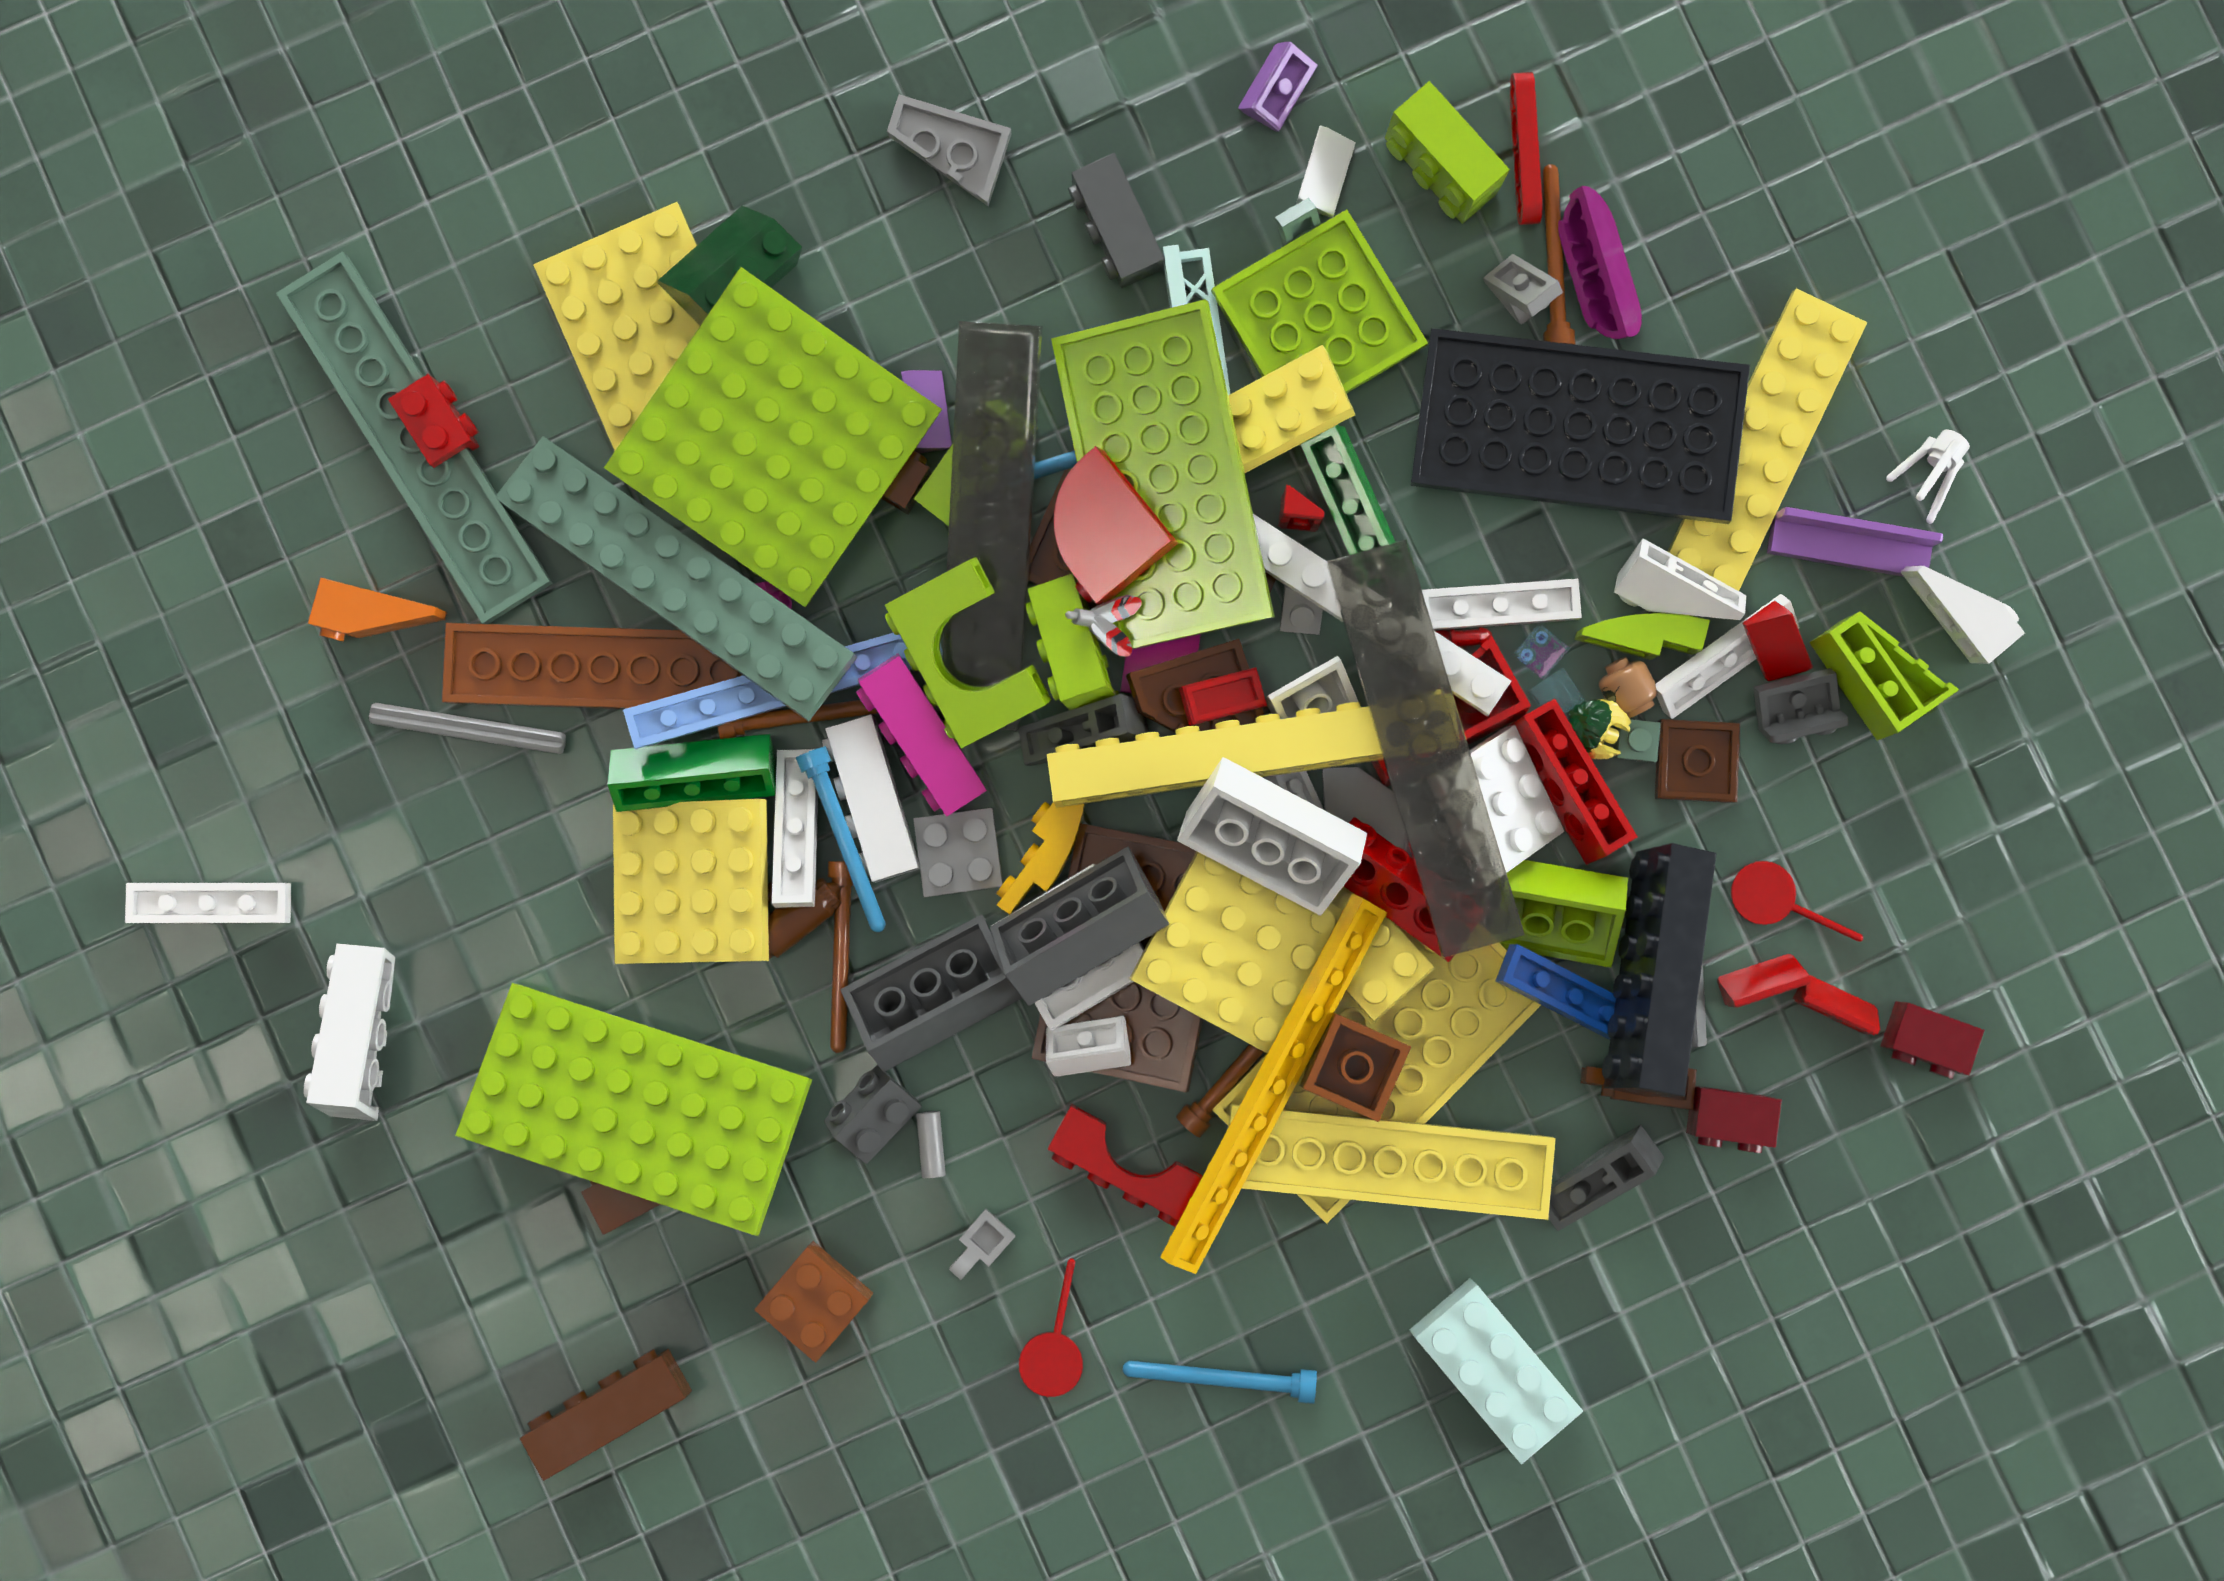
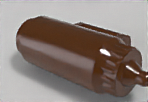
[768,878,844,959]

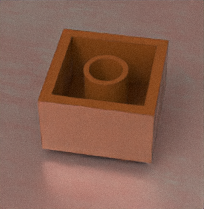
[1299,1013,1411,1122]
[754,1241,873,1363]

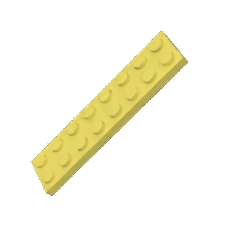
[1667,288,1867,591]
[1229,1104,1556,1220]

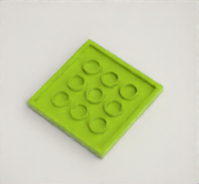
[1211,209,1428,394]

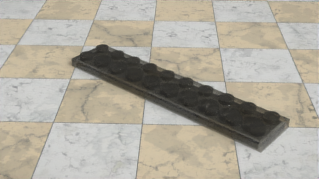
[939,321,1043,731]
[1327,539,1525,958]

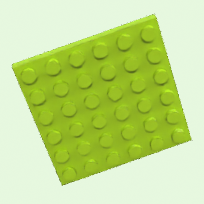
[604,267,942,607]

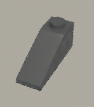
[1018,694,1149,766]
[1548,1124,1665,1231]

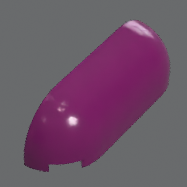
[1558,186,1642,339]

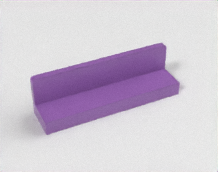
[1767,507,1943,577]

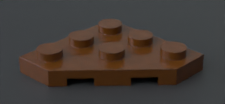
[1126,639,1264,732]

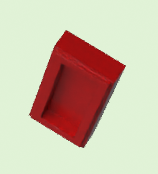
[1179,667,1267,726]

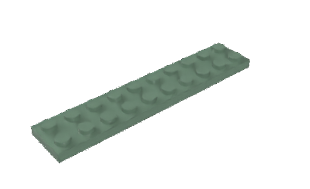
[276,251,553,624]
[496,436,857,722]

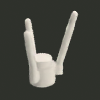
[1886,429,1970,524]

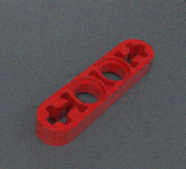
[1509,72,1543,225]

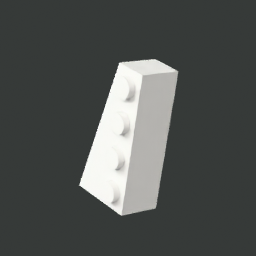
[304,944,395,1121]

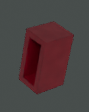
[1880,1001,1985,1080]
[1686,1086,1782,1153]

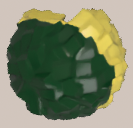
[1568,699,1631,759]

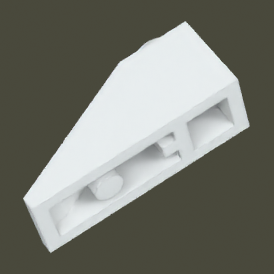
[1614,538,1746,620]
[1900,566,2025,664]

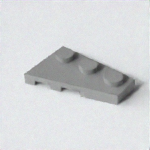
[887,94,1012,207]

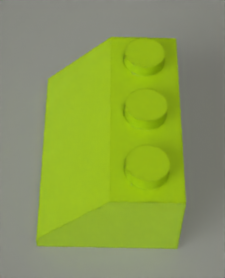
[1493,860,1628,968]

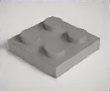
[913,808,1003,897]

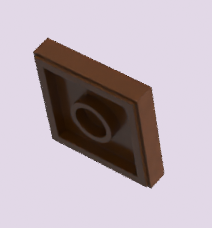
[1655,719,1740,803]

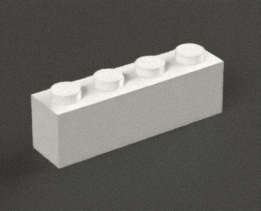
[822,715,920,883]

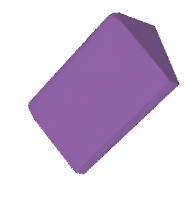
[1238,42,1318,132]
[901,370,952,453]

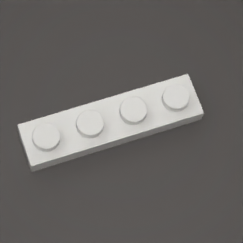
[1418,579,1582,630]
[1656,594,1800,719]
[772,749,818,908]
[125,883,291,923]

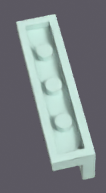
[1162,245,1230,395]

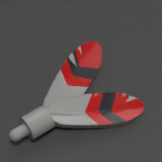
[1065,595,1142,657]

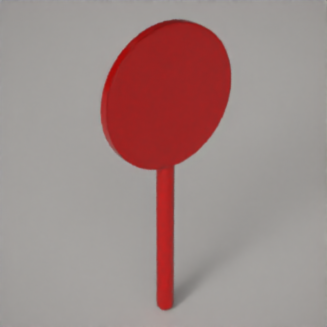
[1731,861,1863,942]
[1019,1258,1083,1397]

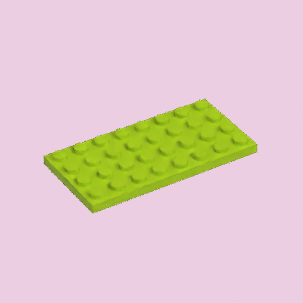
[1051,299,1275,649]
[455,983,812,1236]

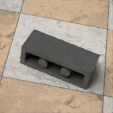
[1068,153,1164,289]

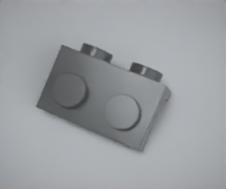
[1753,668,1849,744]
[824,1065,922,1164]

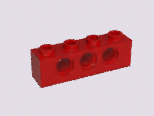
[1508,698,1638,865]
[1344,817,1487,962]

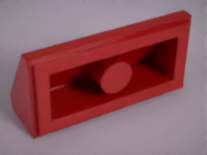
[1278,485,1325,532]
[1742,600,1813,681]
[1717,954,1812,1008]
[1793,975,1880,1035]

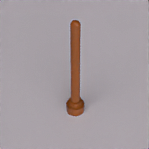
[1543,164,1576,345]
[718,700,878,739]
[828,861,854,1053]
[1176,1044,1263,1138]

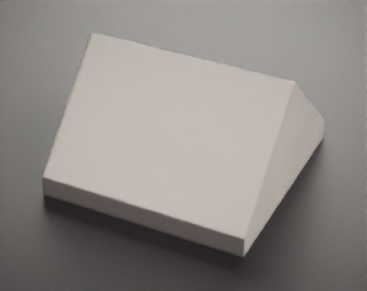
[1265,656,1358,719]

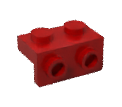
[388,374,480,468]

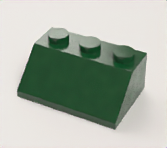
[657,206,802,326]

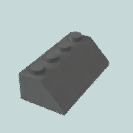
[990,847,1169,1006]
[840,914,1022,1072]

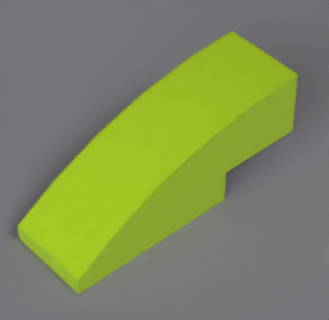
[1574,613,1710,660]

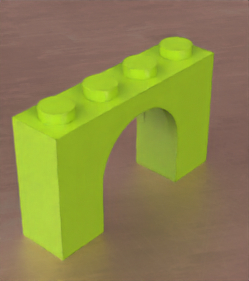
[885,557,1052,748]

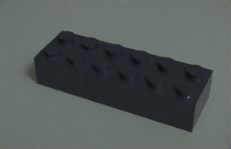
[1602,843,1717,1097]

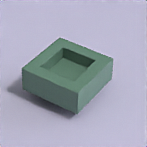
[1275,197,1321,246]
[1614,719,1661,763]

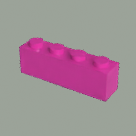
[856,653,987,817]

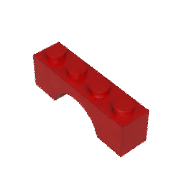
[1048,1103,1203,1227]

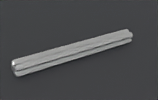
[369,703,566,754]

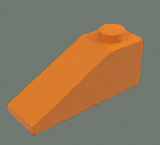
[308,578,447,642]

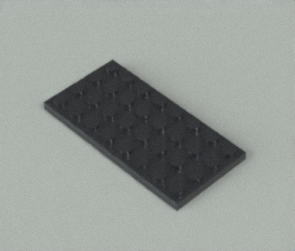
[1410,328,1750,524]

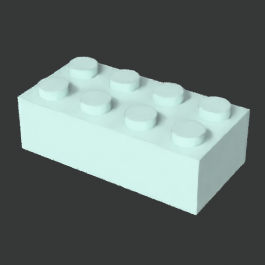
[1409,1278,1583,1465]

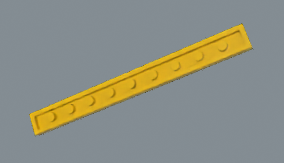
[1160,893,1387,1274]

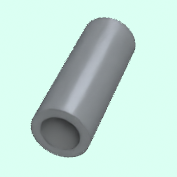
[916,1111,946,1178]

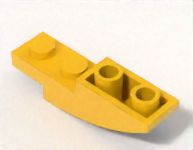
[996,802,1085,915]

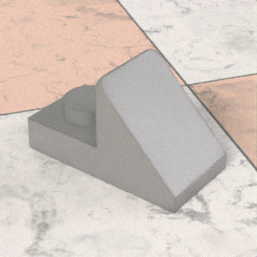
[1483,254,1563,324]

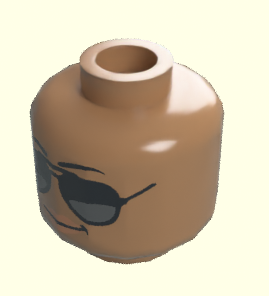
[1598,657,1658,718]

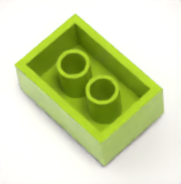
[1385,81,1510,224]

